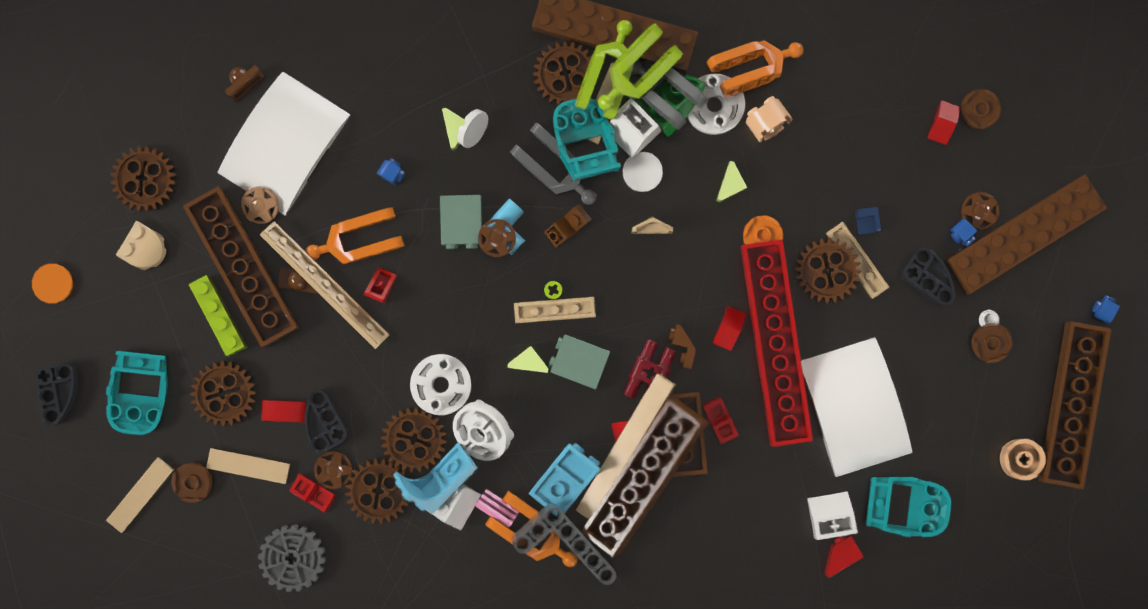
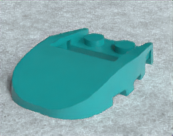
[553,98,621,182]
[106,351,168,435]
[865,477,951,537]

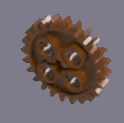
[533,41,597,106]
[110,146,177,212]
[795,237,862,303]
[190,361,257,426]
[381,407,447,474]
[345,459,408,524]

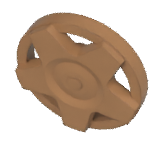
[241,186,279,224]

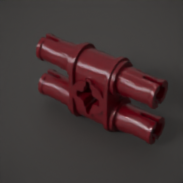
[623,339,676,399]

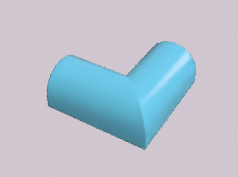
[486,199,525,255]

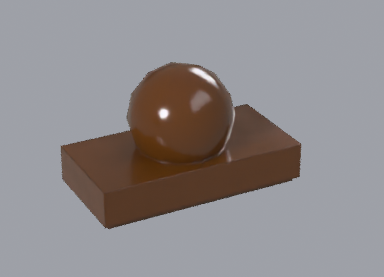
[225,65,265,102]
[277,267,318,294]

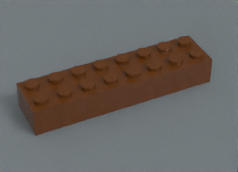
[532,0,698,74]
[944,174,1107,295]
[183,186,300,348]
[1038,322,1111,489]
[581,398,709,557]

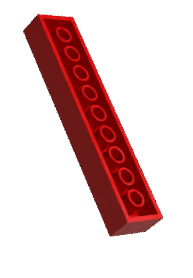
[740,239,813,447]

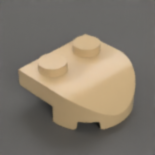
[116,221,166,270]

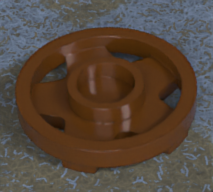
[961,192,999,230]
[478,219,516,257]
[314,451,352,489]

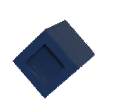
[855,207,881,235]

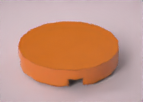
[743,215,783,245]
[32,264,73,304]

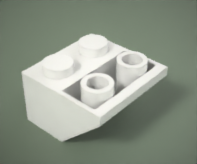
[609,98,661,159]
[433,483,481,530]
[807,492,857,540]

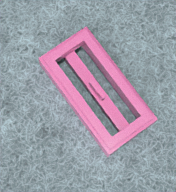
[475,489,519,528]

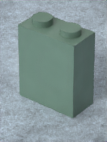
[440,195,483,249]
[548,335,610,389]

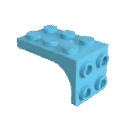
[393,442,477,514]
[528,443,601,516]

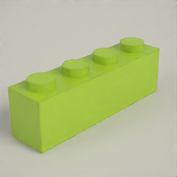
[189,275,248,357]

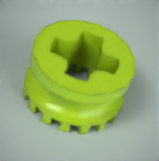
[544,281,562,299]

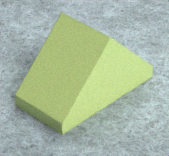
[442,108,466,150]
[716,161,747,202]
[508,346,549,373]

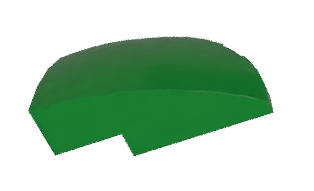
[626,74,706,137]

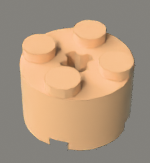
[745,96,792,142]
[1000,439,1046,480]

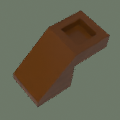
[544,203,592,248]
[669,324,696,369]

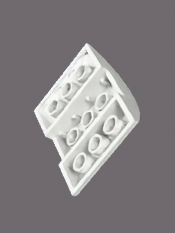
[218,72,350,216]
[801,338,912,477]

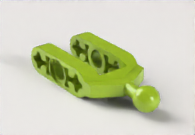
[575,20,634,120]
[598,23,683,111]

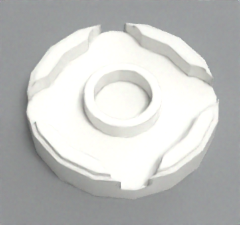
[457,109,488,148]
[623,152,663,192]

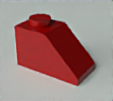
[824,535,863,578]

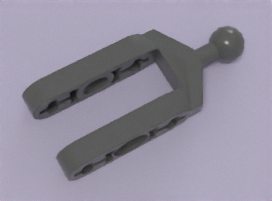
[632,60,708,130]
[509,122,597,205]

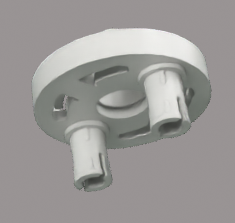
[687,74,745,135]
[410,354,471,415]
[453,400,514,461]

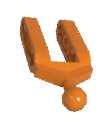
[707,40,804,97]
[305,207,404,264]
[485,491,578,567]

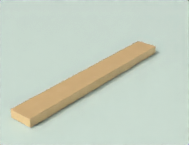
[260,221,389,349]
[576,374,675,519]

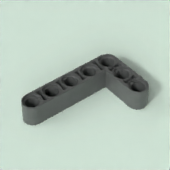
[512,504,616,585]

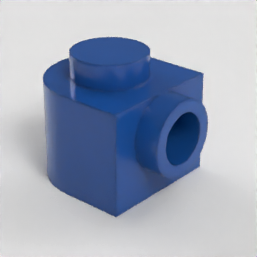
[377,158,406,185]
[951,219,977,247]
[1092,295,1120,324]

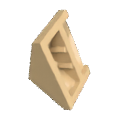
[632,216,673,234]

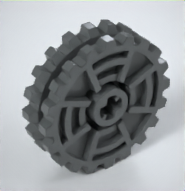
[258,524,326,592]

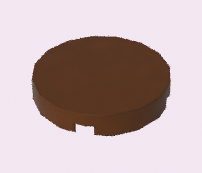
[960,89,1001,130]
[971,323,1013,363]
[171,462,213,503]

